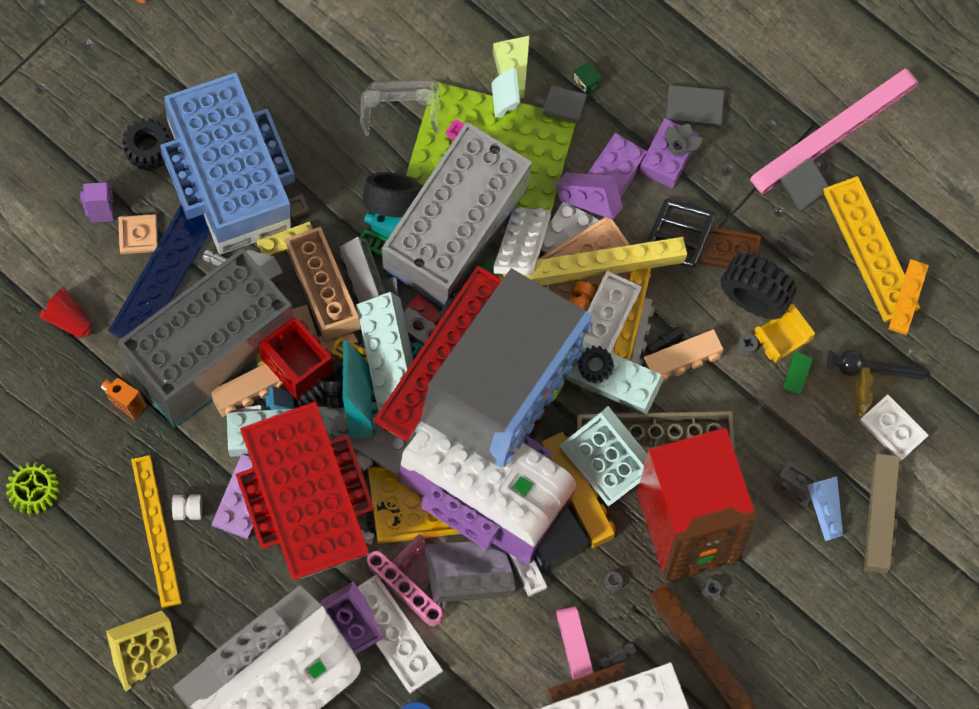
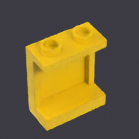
[754,304,815,363]

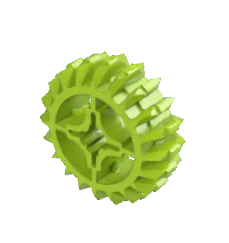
[6,462,59,515]

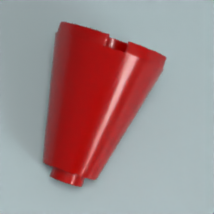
[39,287,93,339]

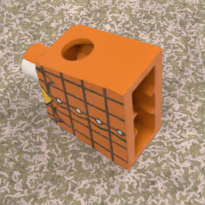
[101,378,147,420]

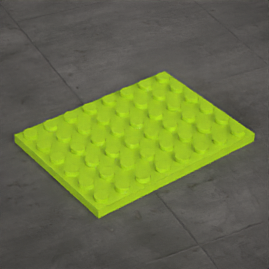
[406,81,576,212]

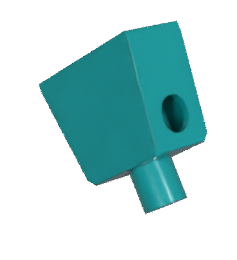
[364,212,402,238]

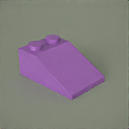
[320,582,384,654]

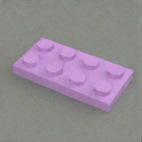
[212,454,254,539]

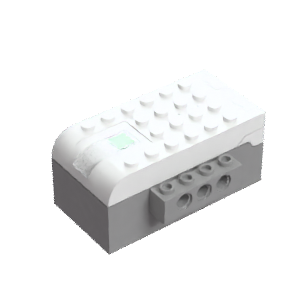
[173,585,361,709]

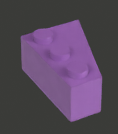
[556,173,623,220]
[80,182,114,223]

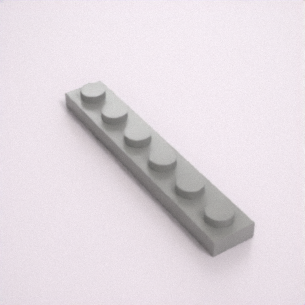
[620,298,655,412]

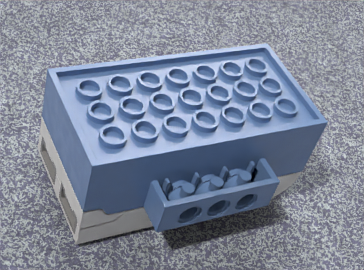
[160,73,295,255]

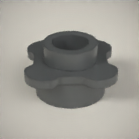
[702,578,724,601]

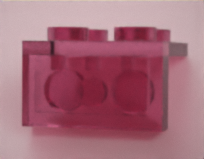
[392,534,431,591]

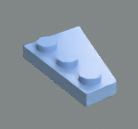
[807,476,843,541]

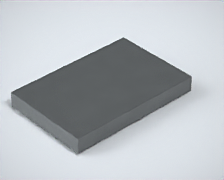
[666,85,724,127]

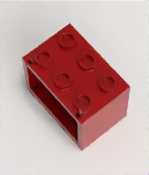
[259,316,334,400]

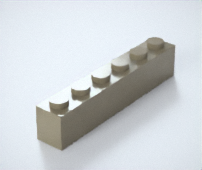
[864,453,902,573]

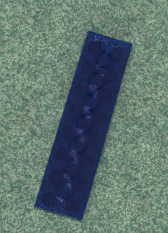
[109,204,210,339]

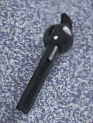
[827,350,926,380]

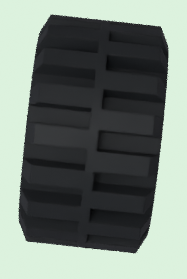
[122,118,170,170]

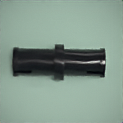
[646,326,684,355]

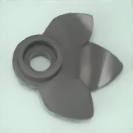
[665,124,702,157]

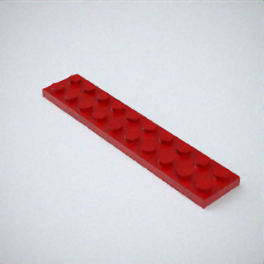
[374,265,502,443]

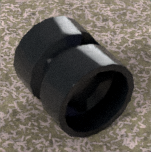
[323,375,344,408]

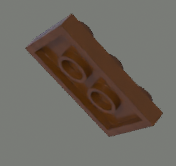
[699,228,761,268]

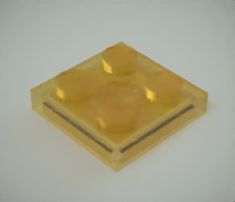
[856,367,873,416]

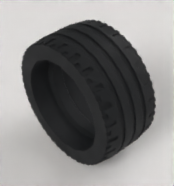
[363,172,421,218]

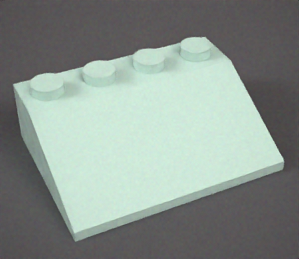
[559,406,647,506]

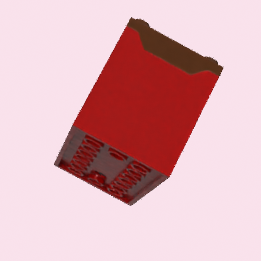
[637,428,757,582]

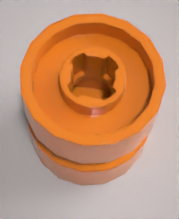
[568,280,598,311]

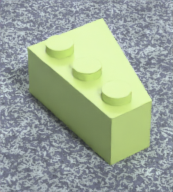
[493,36,529,99]

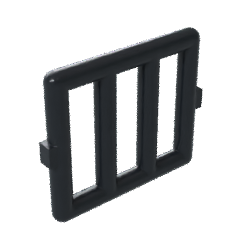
[646,198,717,268]

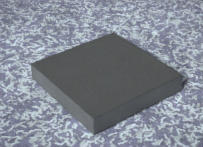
[542,85,587,124]
[780,158,829,210]

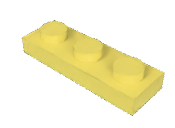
[257,222,313,256]

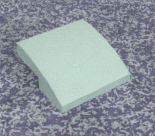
[492,68,520,118]

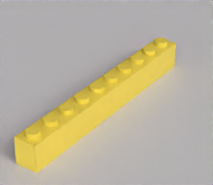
[494,237,687,285]

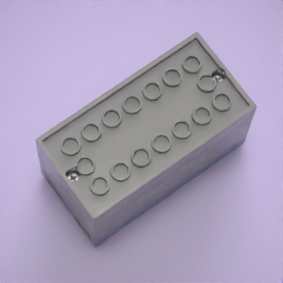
[382,121,532,308]

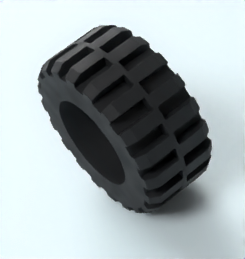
[720,253,797,320]

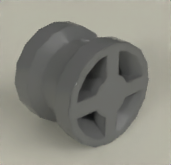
[737,334,758,356]

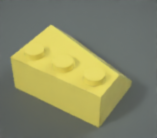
[106,611,177,691]

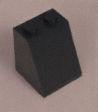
[535,507,588,573]

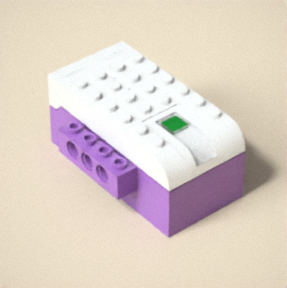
[397,423,576,566]

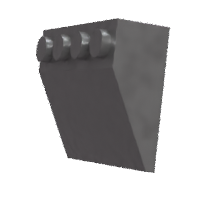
[425,541,515,603]

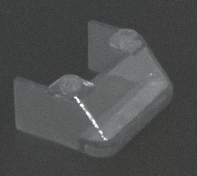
[360,79,440,136]

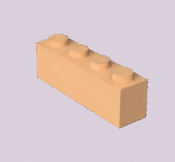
[643,329,723,382]

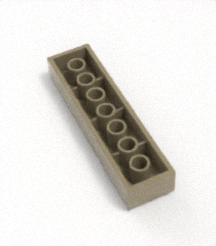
[576,411,735,453]

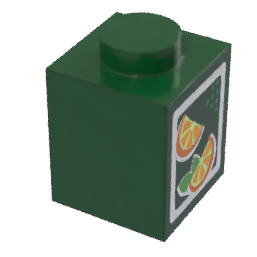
[573,61,602,94]

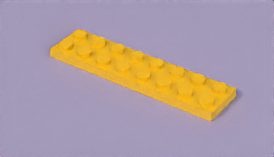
[823,176,920,323]

